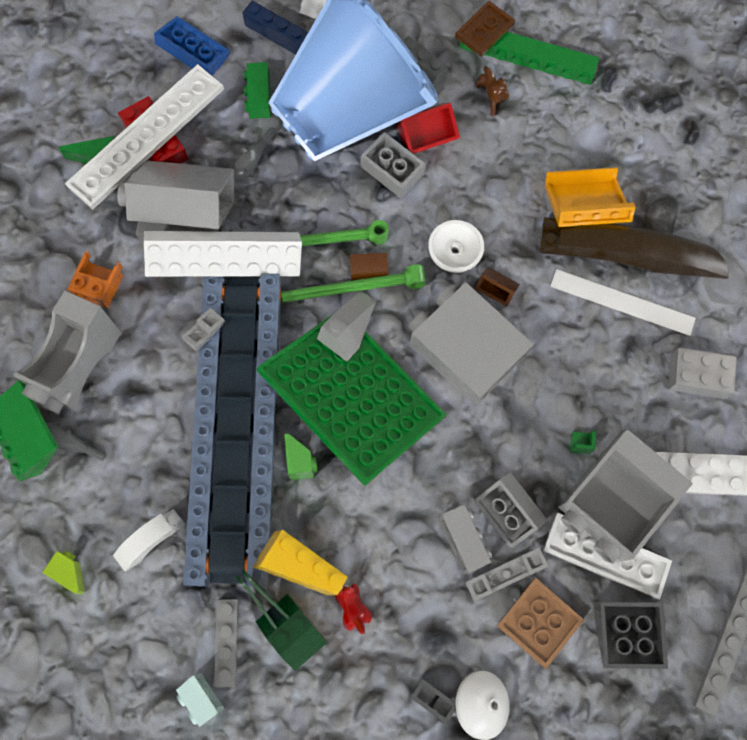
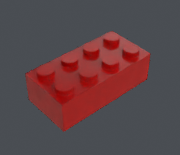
[118,96,189,164]

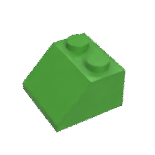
[284,434,318,480]

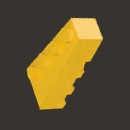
[252,530,348,596]

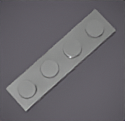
[214,599,239,687]

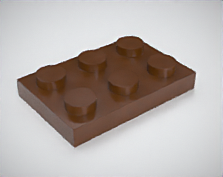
[455,1,515,57]

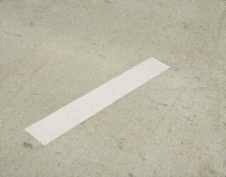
[550,269,696,336]

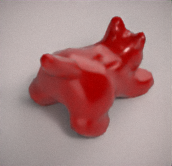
[334,584,372,635]

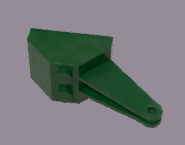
[236,570,327,671]

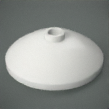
[428,220,484,273]
[456,671,509,740]

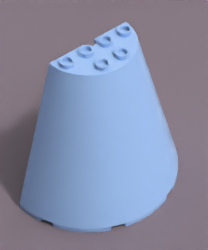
[269,0,439,161]

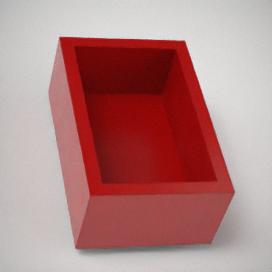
[396,102,460,154]

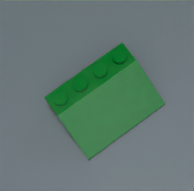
[0,380,58,482]

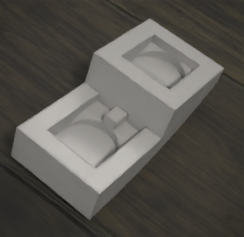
[182,308,225,352]

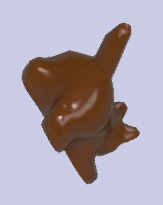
[475,66,509,117]

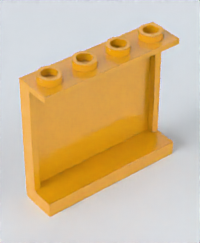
[544,167,636,227]

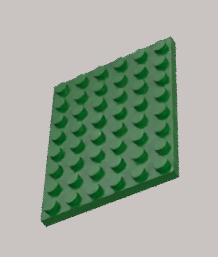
[257,314,447,486]

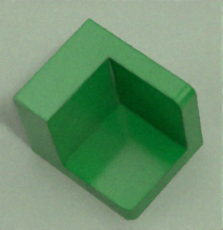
[570,430,596,454]

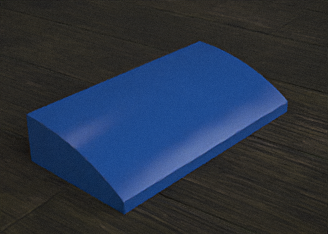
[154,16,230,76]

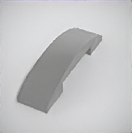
[465,548,549,602]

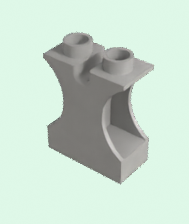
[13,290,122,415]

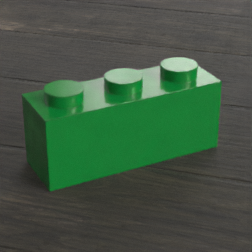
[244,62,271,119]

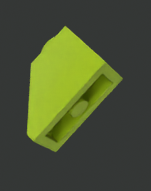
[42,550,85,595]

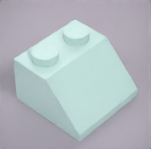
[176,673,224,727]

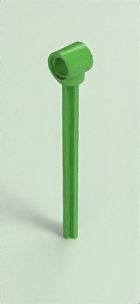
[300,220,389,246]
[281,264,427,303]

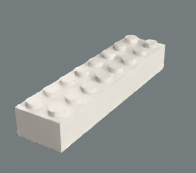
[144,231,302,277]

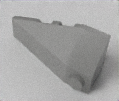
[317,291,376,362]

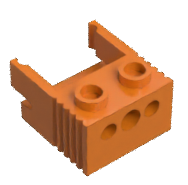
[67,251,123,309]

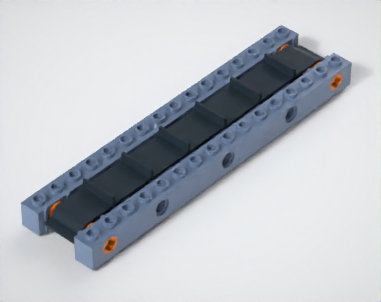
[183,274,282,587]

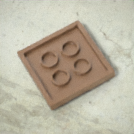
[496,578,584,669]

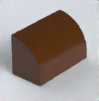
[350,253,388,281]
[474,267,520,307]

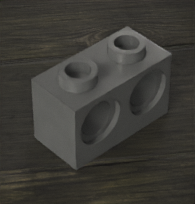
[409,678,456,725]

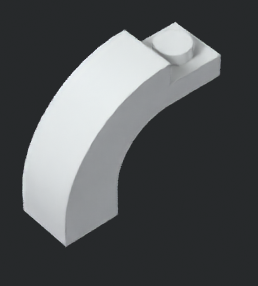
[113,509,186,572]

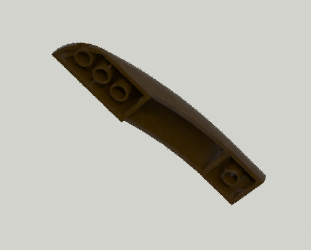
[540,217,729,279]

